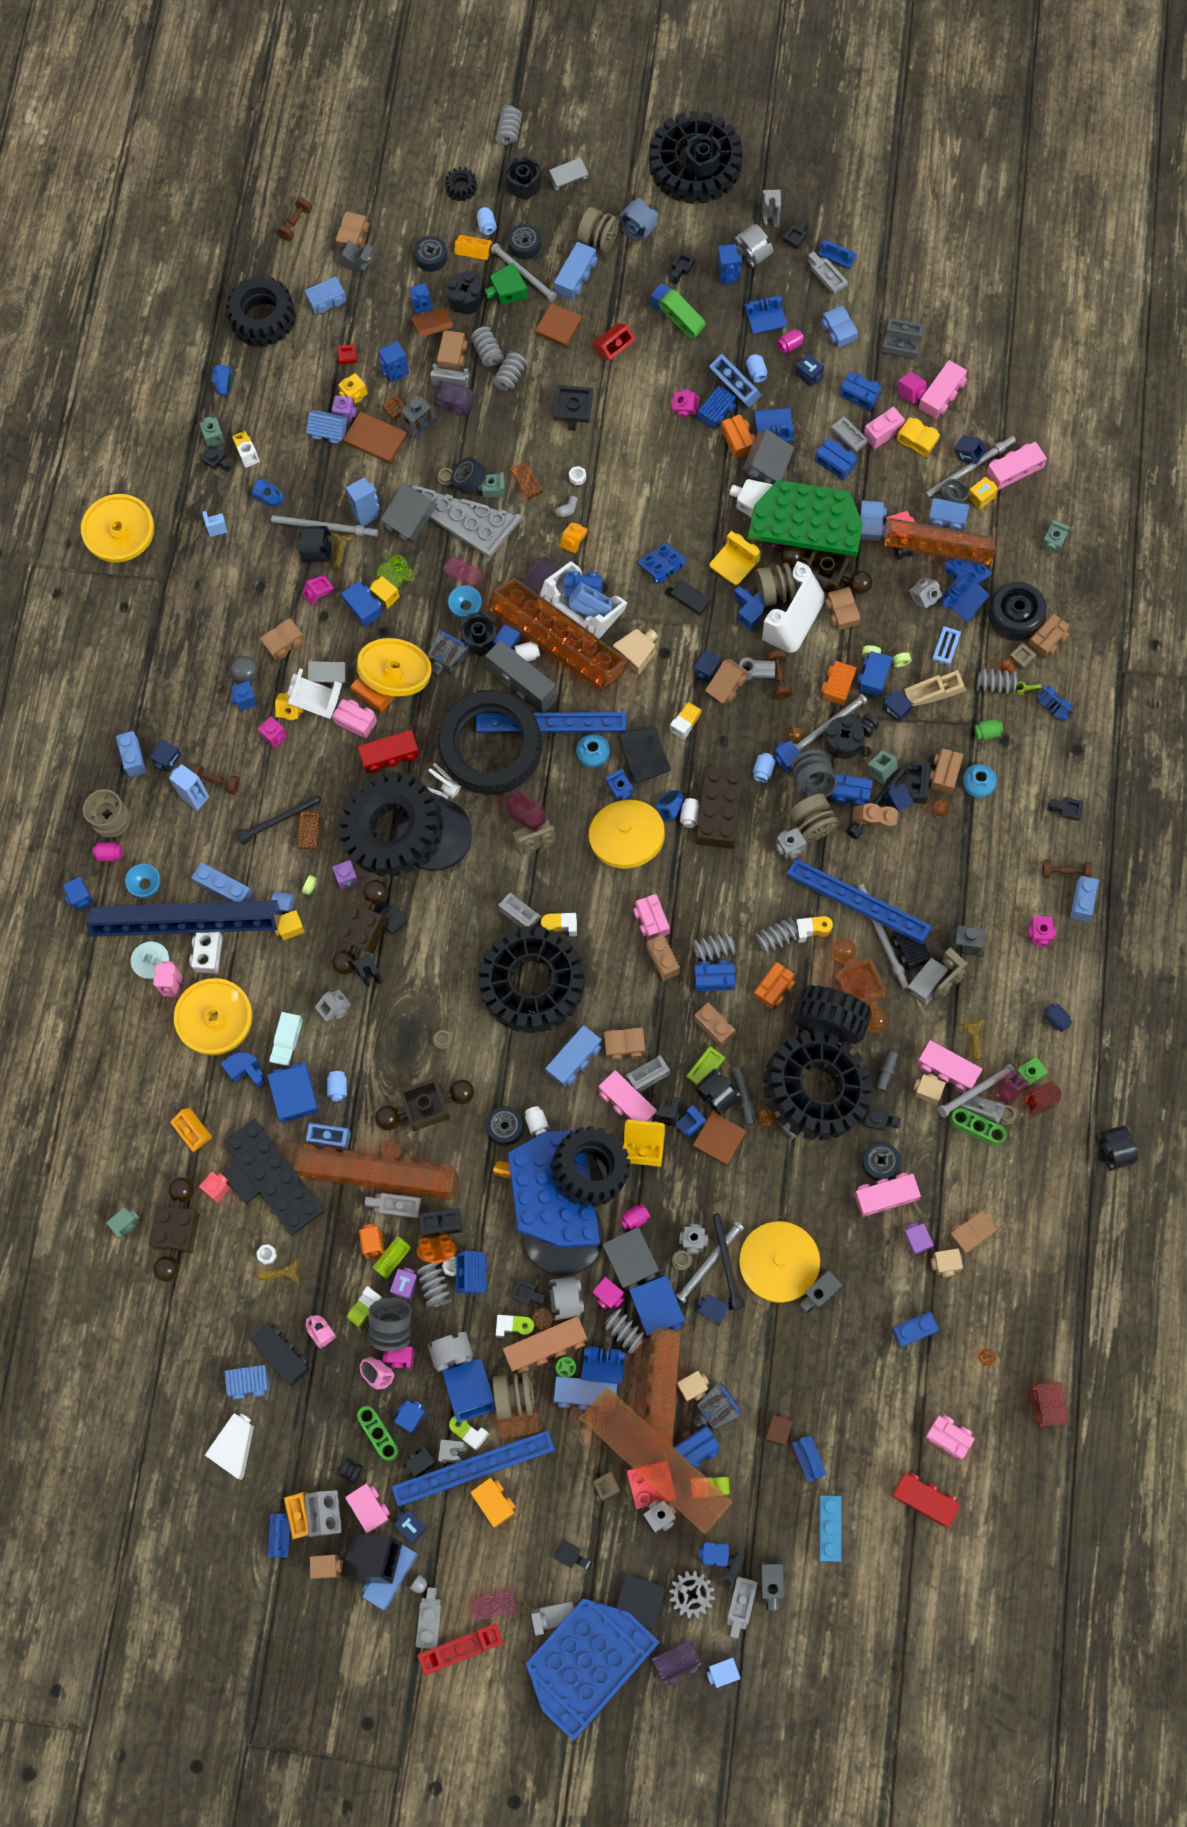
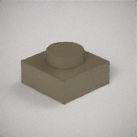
[1009,643,1036,670]
[593,1472,620,1501]

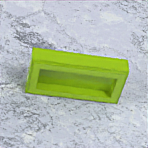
[686,1046,726,1085]
[372,1236,411,1279]

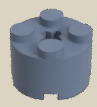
[618,198,658,242]

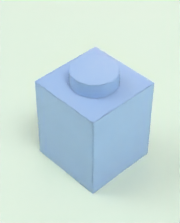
[706,1657,740,1688]

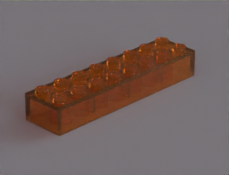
[487,577,629,692]
[294,1145,459,1200]
[580,1387,733,1534]

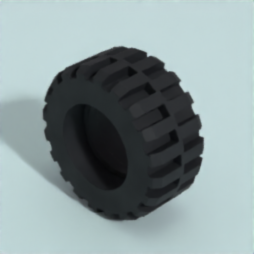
[226,276,296,347]
[792,985,872,1044]
[551,1126,631,1207]

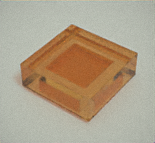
[382,395,406,420]

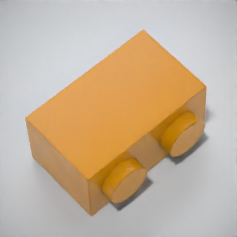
[470,1478,515,1528]

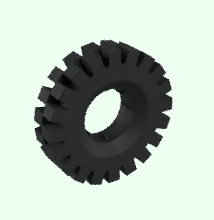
[649,111,743,204]
[338,772,444,877]
[478,926,585,1033]
[763,1031,873,1141]

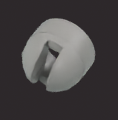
[409,1574,427,1593]

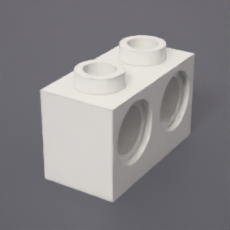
[189,932,223,974]

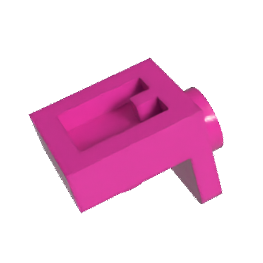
[303,575,334,605]

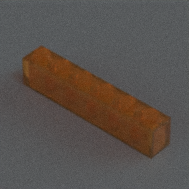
[883,517,996,565]
[643,1327,681,1456]

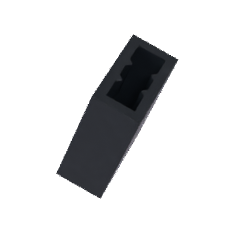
[341,1534,403,1584]

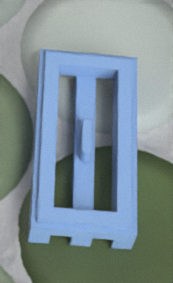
[932,626,961,666]

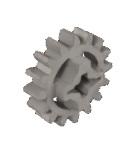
[669,1571,715,1618]

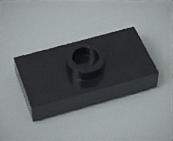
[373,901,406,935]

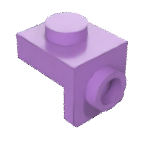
[332,396,357,424]

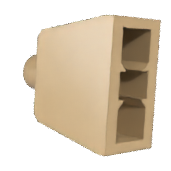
[613,629,658,675]

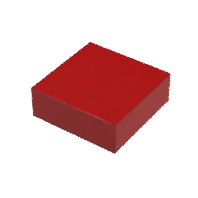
[338,344,357,365]

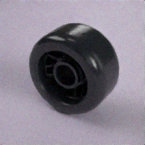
[988,582,1047,641]

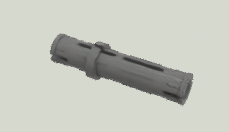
[731,1066,758,1126]

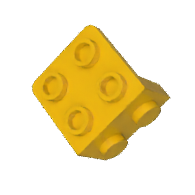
[710,531,760,586]
[623,1120,665,1167]

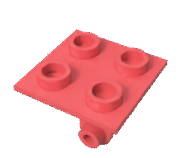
[627,1460,676,1509]

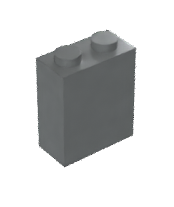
[742,429,795,484]
[380,482,438,541]
[602,1227,660,1291]

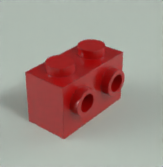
[592,323,636,360]

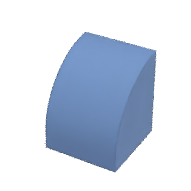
[271,891,295,915]

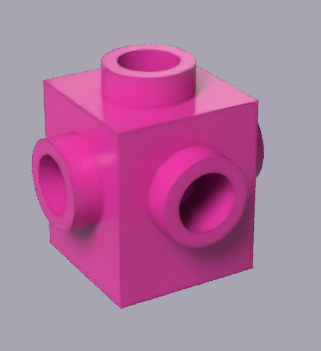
[671,389,700,417]
[1027,916,1056,947]

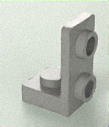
[531,1601,574,1636]

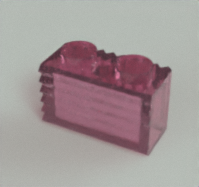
[505,791,547,831]

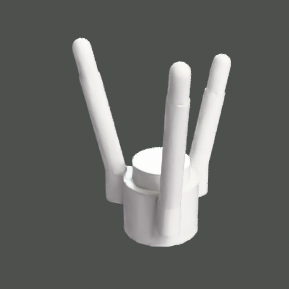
[427,763,461,799]

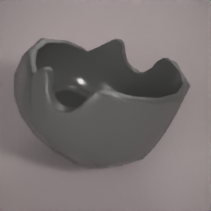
[941,479,969,503]
[230,656,258,684]

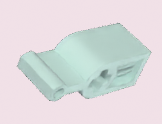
[269,1012,303,1067]

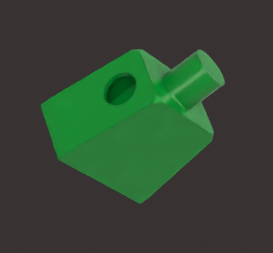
[484,262,528,305]

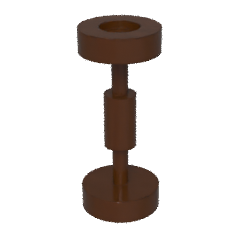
[277,197,312,241]
[767,651,793,699]
[192,764,240,795]
[1042,859,1092,879]

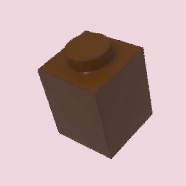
[765,1413,793,1447]

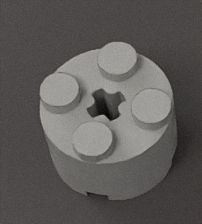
[734,224,774,268]
[549,1277,584,1320]
[427,1332,474,1372]

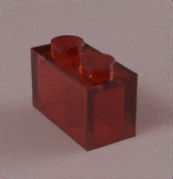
[1025,1081,1062,1116]
[1031,1382,1068,1428]

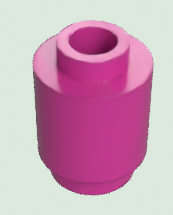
[776,329,804,354]
[93,842,122,861]
[619,1204,650,1231]

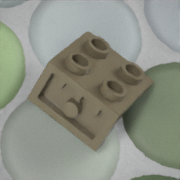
[512,819,556,854]
[934,947,967,1000]

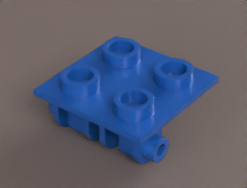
[744,295,788,335]
[755,408,794,441]
[637,542,687,584]
[944,550,993,584]
[941,571,990,623]
[1036,685,1074,721]
[581,1346,625,1384]

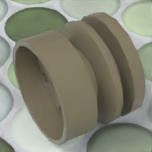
[577,207,620,253]
[756,563,796,607]
[83,789,131,838]
[789,794,839,842]
[493,1372,535,1420]

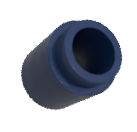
[1044,1003,1073,1032]

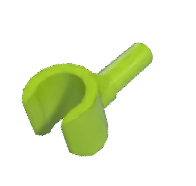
[1016,681,1041,695]

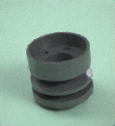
[791,750,837,799]
[368,1298,412,1352]

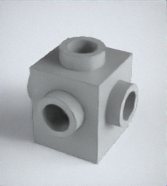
[909,578,943,608]
[775,827,807,859]
[315,990,351,1022]
[679,1224,708,1254]
[643,1500,677,1533]

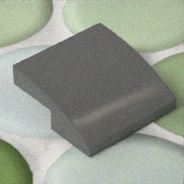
[882,318,924,359]

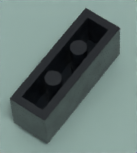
[249,1323,310,1387]

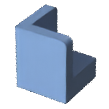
[203,511,228,537]

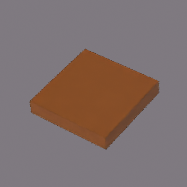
[535,303,583,347]
[411,308,453,337]
[693,1112,747,1166]

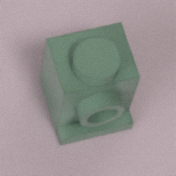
[200,417,225,448]
[479,472,505,498]
[1042,520,1070,553]
[868,750,898,785]
[106,1207,140,1241]

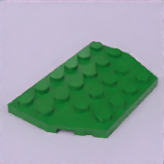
[748,480,863,556]

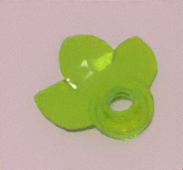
[376,555,413,588]

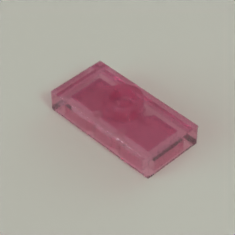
[442,555,483,588]
[472,1590,517,1621]

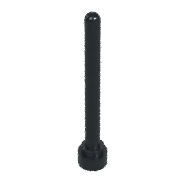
[846,767,906,840]
[236,796,321,845]
[713,1213,745,1310]

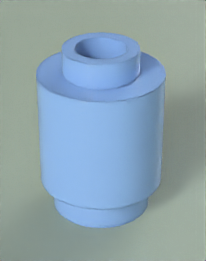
[476,207,497,235]
[746,354,768,383]
[752,753,776,782]
[327,1071,347,1101]

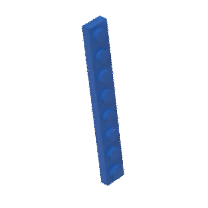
[476,712,626,733]
[787,859,932,944]
[392,1431,555,1507]

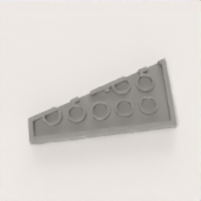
[412,485,523,558]

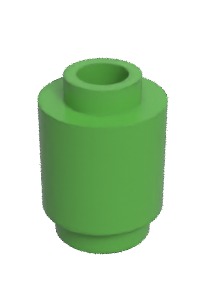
[974,718,1003,741]

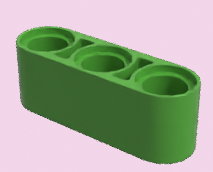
[658,289,706,339]
[950,1108,1007,1147]
[357,1406,399,1462]

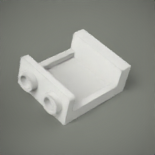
[287,668,342,719]

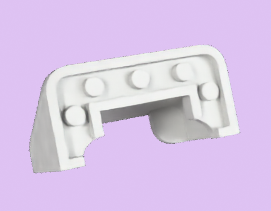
[538,561,627,645]
[762,561,825,653]

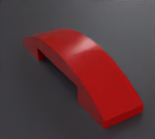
[417,1623,504,1676]

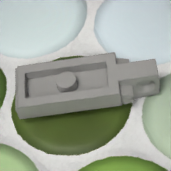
[807,252,848,295]
[365,1193,421,1219]
[727,1576,758,1639]
[416,1587,442,1649]

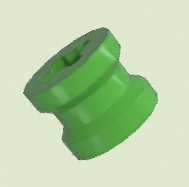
[556,1357,576,1378]

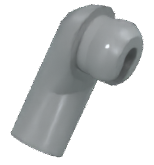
[555,496,578,517]

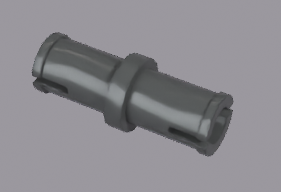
[875,1051,899,1092]

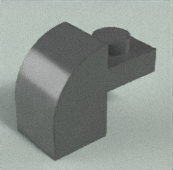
[335,241,373,272]

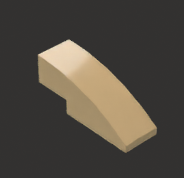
[904,670,967,706]

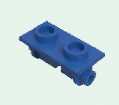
[818,240,857,269]
[792,1435,827,1482]
[267,1514,290,1558]

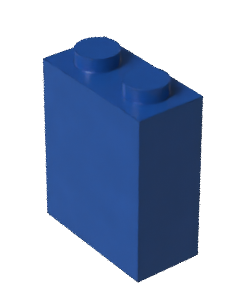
[268,1063,319,1123]
[629,1275,685,1339]
[442,1359,496,1423]

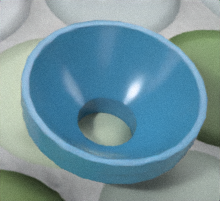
[448,586,482,618]
[576,734,610,768]
[962,764,997,798]
[125,864,161,898]

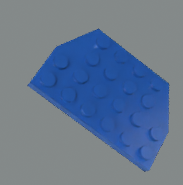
[507,1130,600,1248]
[526,1598,660,1741]

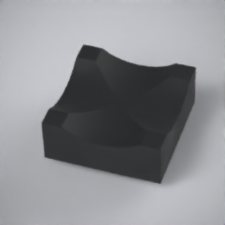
[622,734,671,784]

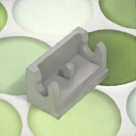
[549,157,588,191]
[761,190,781,227]
[430,364,470,390]
[308,661,348,683]
[498,892,542,930]
[908,958,949,1005]
[625,1055,670,1093]
[959,1091,1006,1124]
[438,1440,467,1464]

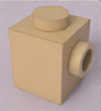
[913,1074,946,1105]
[931,1248,963,1277]
[677,1371,710,1403]

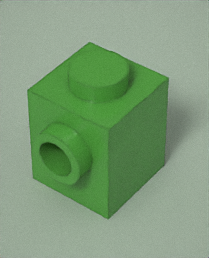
[1015,1057,1048,1090]

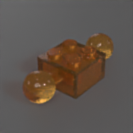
[832,938,889,1033]

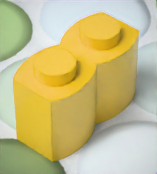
[896,417,940,457]

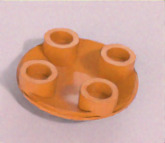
[417,1235,457,1263]

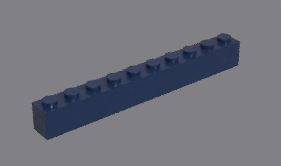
[86,900,281,937]

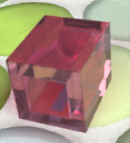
[994,1070,1029,1106]

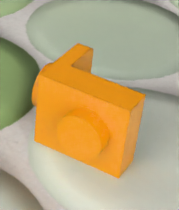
[560,522,588,553]

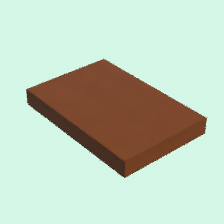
[343,411,407,464]

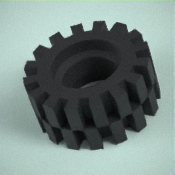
[445,167,477,202]

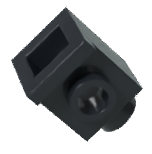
[403,1445,437,1477]

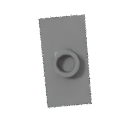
[830,416,869,453]

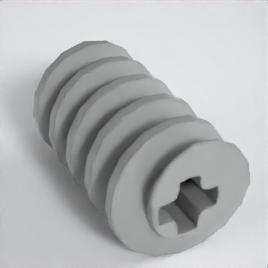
[496,105,522,145]
[471,327,504,367]
[493,351,528,391]
[976,668,1017,694]
[755,917,798,954]
[693,932,735,962]
[417,1263,452,1307]
[604,1308,647,1354]

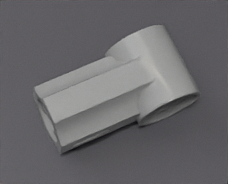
[739,657,775,680]

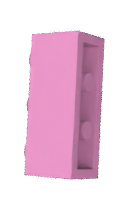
[918,360,967,419]
[986,441,1047,490]
[917,1040,982,1093]
[598,1070,657,1122]
[854,1173,921,1217]

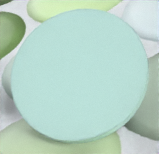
[131,942,169,979]

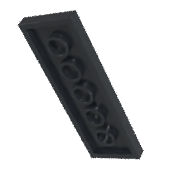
[222,1119,324,1236]

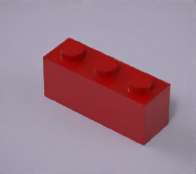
[358,730,420,773]
[891,1472,961,1528]

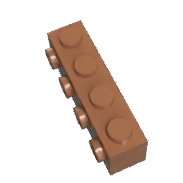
[503,1316,588,1375]

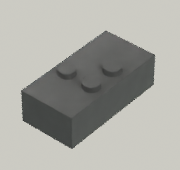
[485,640,558,713]

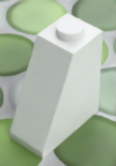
[205,1413,254,1480]

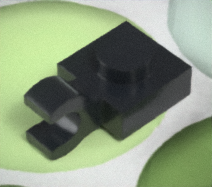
[783,217,809,249]
[671,251,695,284]
[200,445,232,472]
[1047,797,1083,821]
[864,1106,901,1131]
[510,1278,548,1307]
[553,1539,592,1570]
[718,1553,745,1591]

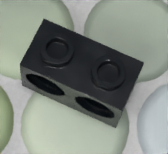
[419,1209,463,1238]

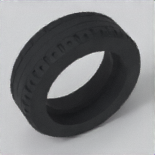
[438,689,543,795]

